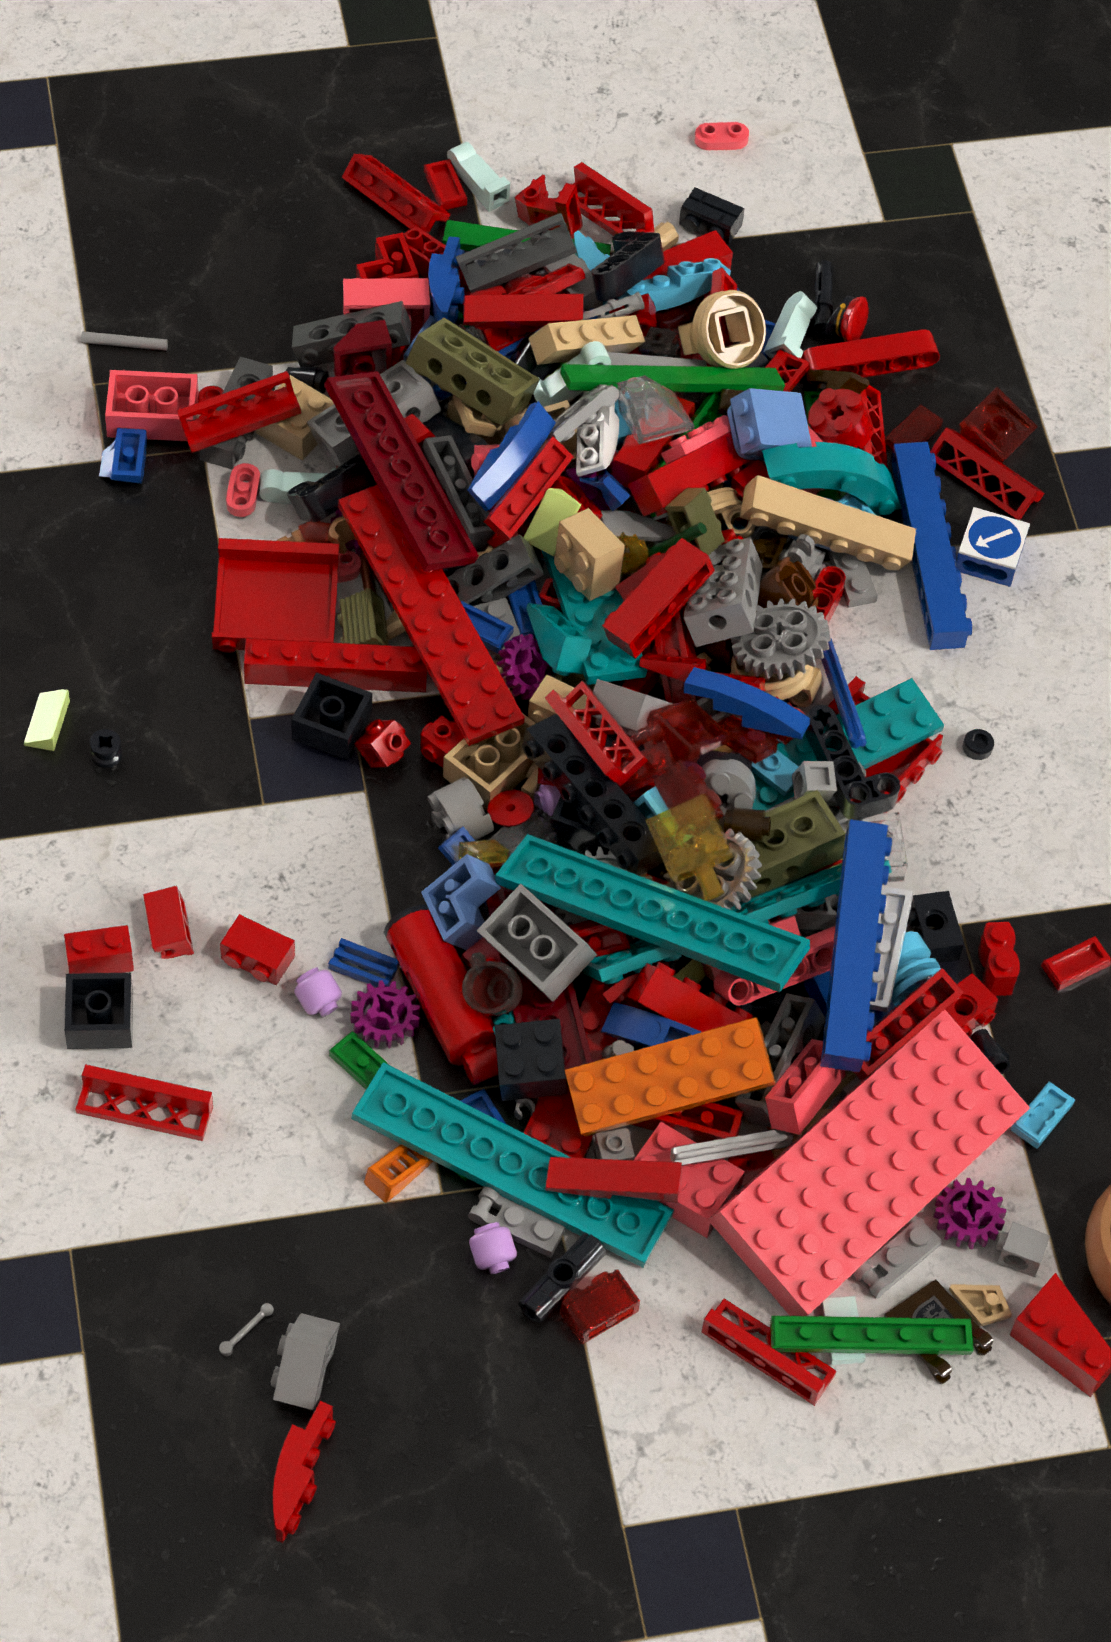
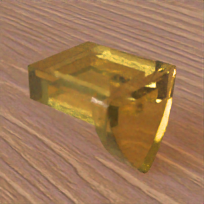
[459,839,509,864]

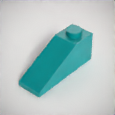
[526,603,592,676]

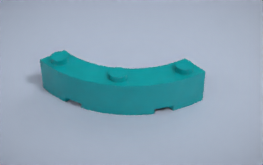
[762,442,902,516]

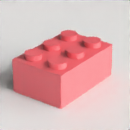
[343,278,430,342]
[105,370,199,441]
[634,1122,745,1238]

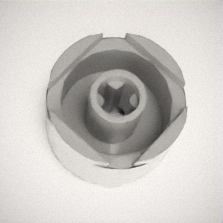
[689,759,756,831]
[427,777,494,841]

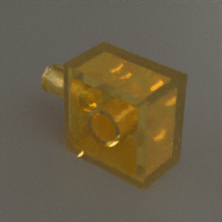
[645,794,734,901]

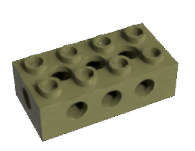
[405,318,540,426]
[723,790,845,897]

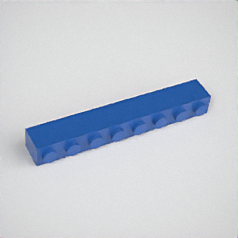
[890,442,972,650]
[820,819,892,1072]

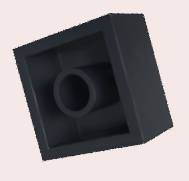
[291,673,373,760]
[64,972,133,1049]
[495,1019,568,1101]

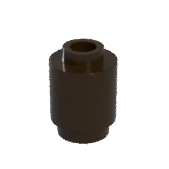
[724,808,771,842]

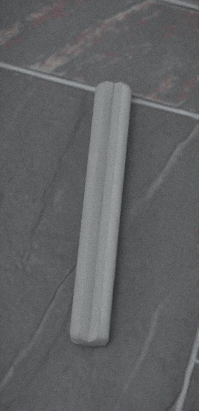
[670,1129,793,1166]

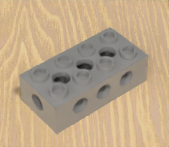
[307,360,441,467]
[683,537,763,647]

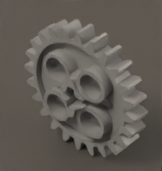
[731,599,831,680]
[663,828,762,910]

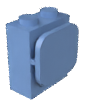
[727,388,812,461]

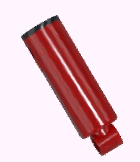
[383,905,498,1085]

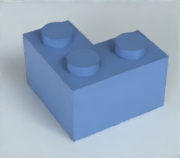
[421,854,501,951]

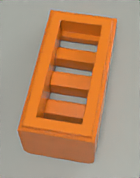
[364,1145,433,1203]

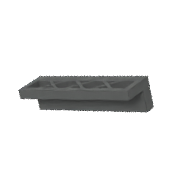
[456,213,577,293]

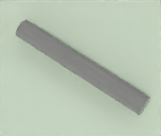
[81,331,168,351]

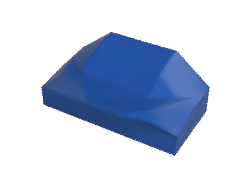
[99,428,147,483]
[579,469,630,511]

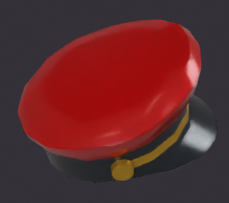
[825,295,869,342]

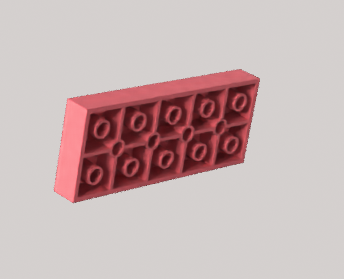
[708,1010,1030,1316]

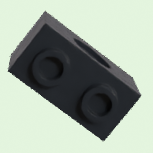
[907,891,964,963]

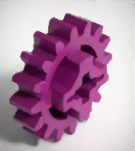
[497,634,555,701]
[350,980,420,1048]
[933,1178,1007,1249]

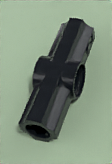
[518,1233,606,1323]

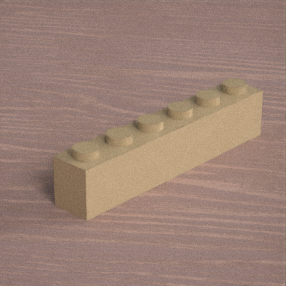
[740,475,916,571]

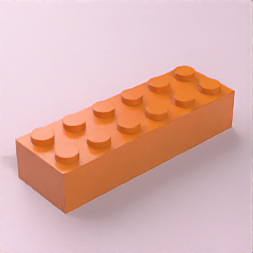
[565,1018,776,1137]

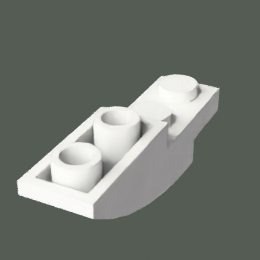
[576,391,620,477]

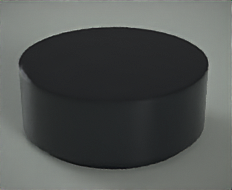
[963,729,994,760]

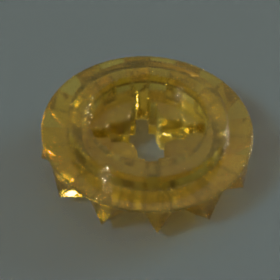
[617,532,648,574]

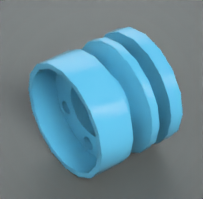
[891,931,941,1007]

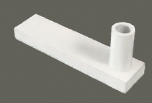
[869,886,913,1012]

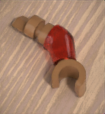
[277,516,356,554]

